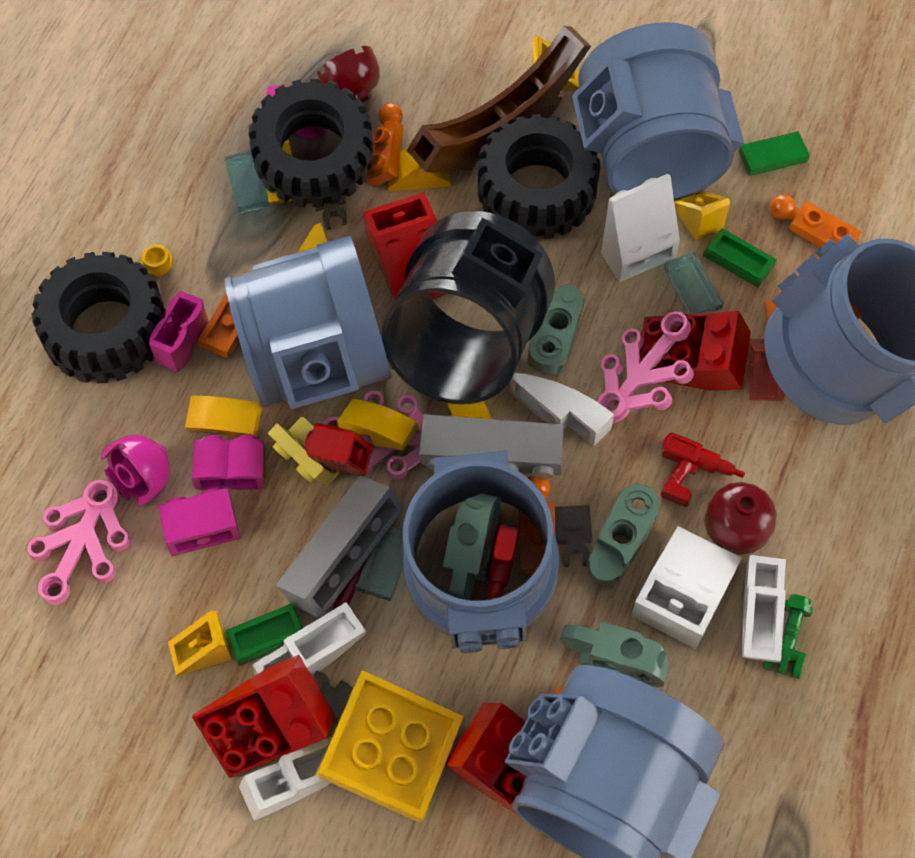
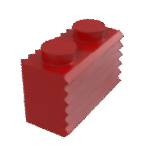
[305,422,373,477]

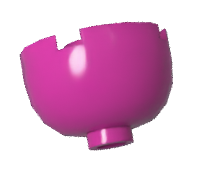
[101,434,170,506]

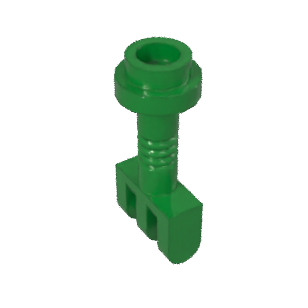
[762,594,813,679]

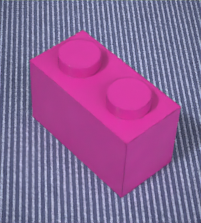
[158,488,241,556]

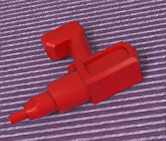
[660,432,745,507]
[487,523,520,600]

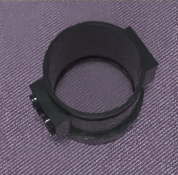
[382,211,555,404]

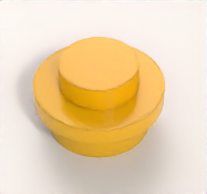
[140,245,173,276]

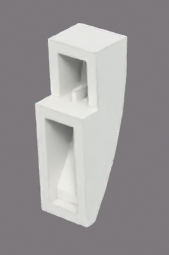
[510,373,614,447]
[742,555,786,663]
[252,602,366,677]
[239,736,332,821]

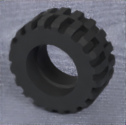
[248,78,374,208]
[477,114,600,239]
[32,252,166,383]

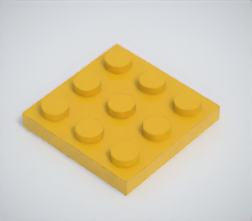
[315,670,464,823]

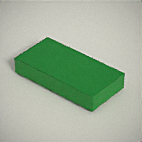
[738,131,810,176]
[703,228,777,288]
[225,603,303,666]

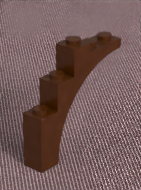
[406,26,591,172]

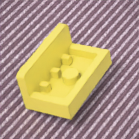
[268,417,340,486]

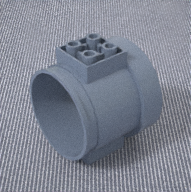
[572,22,745,201]
[764,233,915,425]
[224,235,391,409]
[403,450,559,653]
[505,665,724,858]

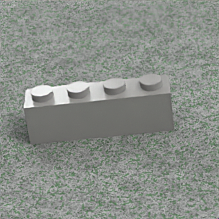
[419,414,564,479]
[275,476,404,618]

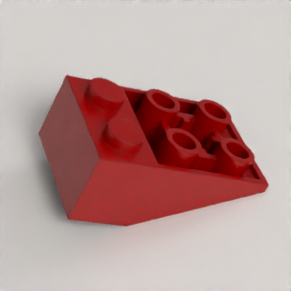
[363,192,446,300]
[640,311,751,391]
[192,654,335,778]
[444,703,526,816]

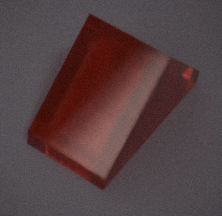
[747,338,785,401]

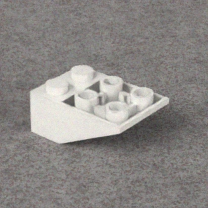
[601,174,680,283]
[631,526,742,649]

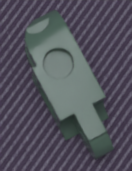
[527,284,585,375]
[587,484,660,586]
[443,493,501,600]
[560,621,669,687]

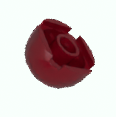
[317,46,380,103]
[704,482,777,555]

